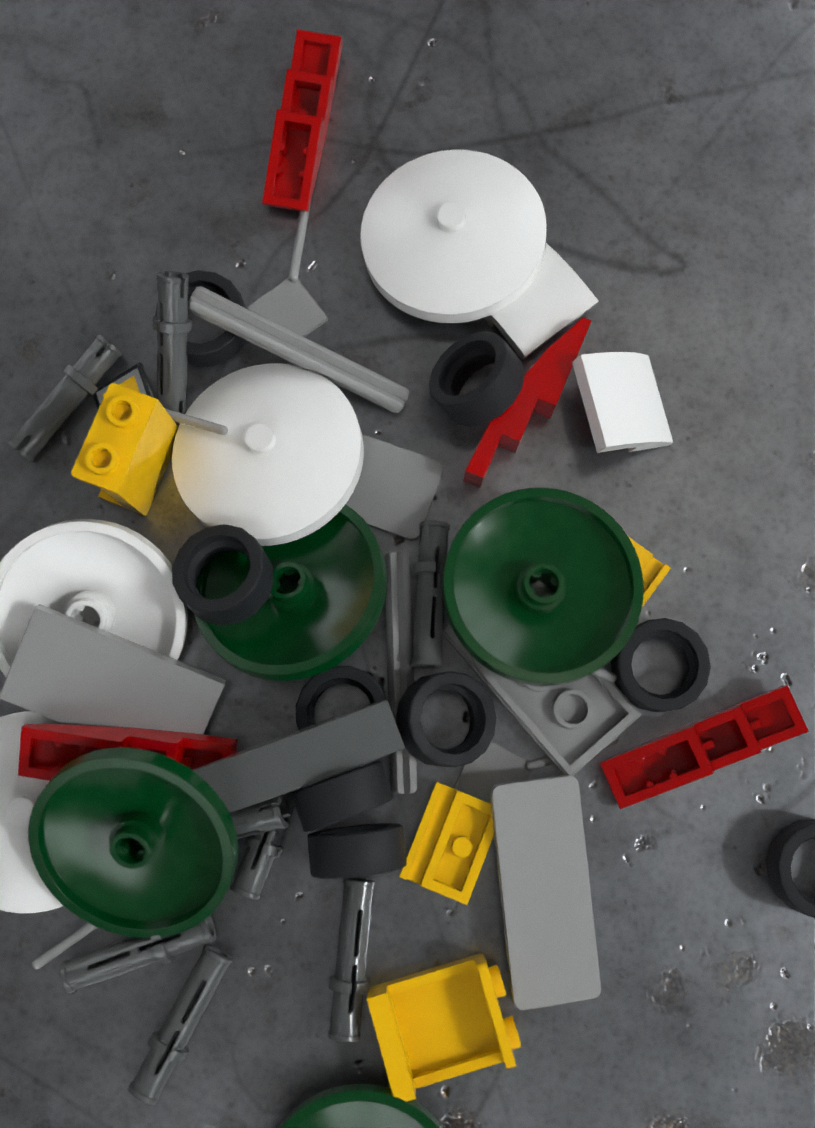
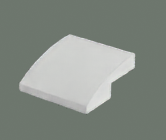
[484,243,599,360]
[572,352,673,453]

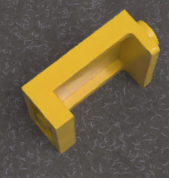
[71,383,178,517]
[367,953,521,1102]

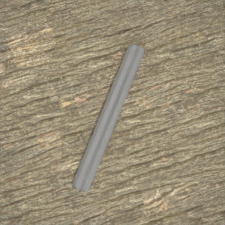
[188,286,409,413]
[384,552,417,794]

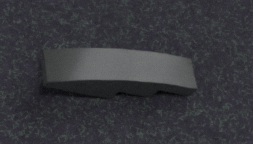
[193,699,405,813]

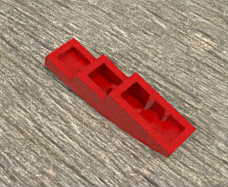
[262,29,343,213]
[463,317,592,488]
[600,684,809,809]
[18,724,238,781]

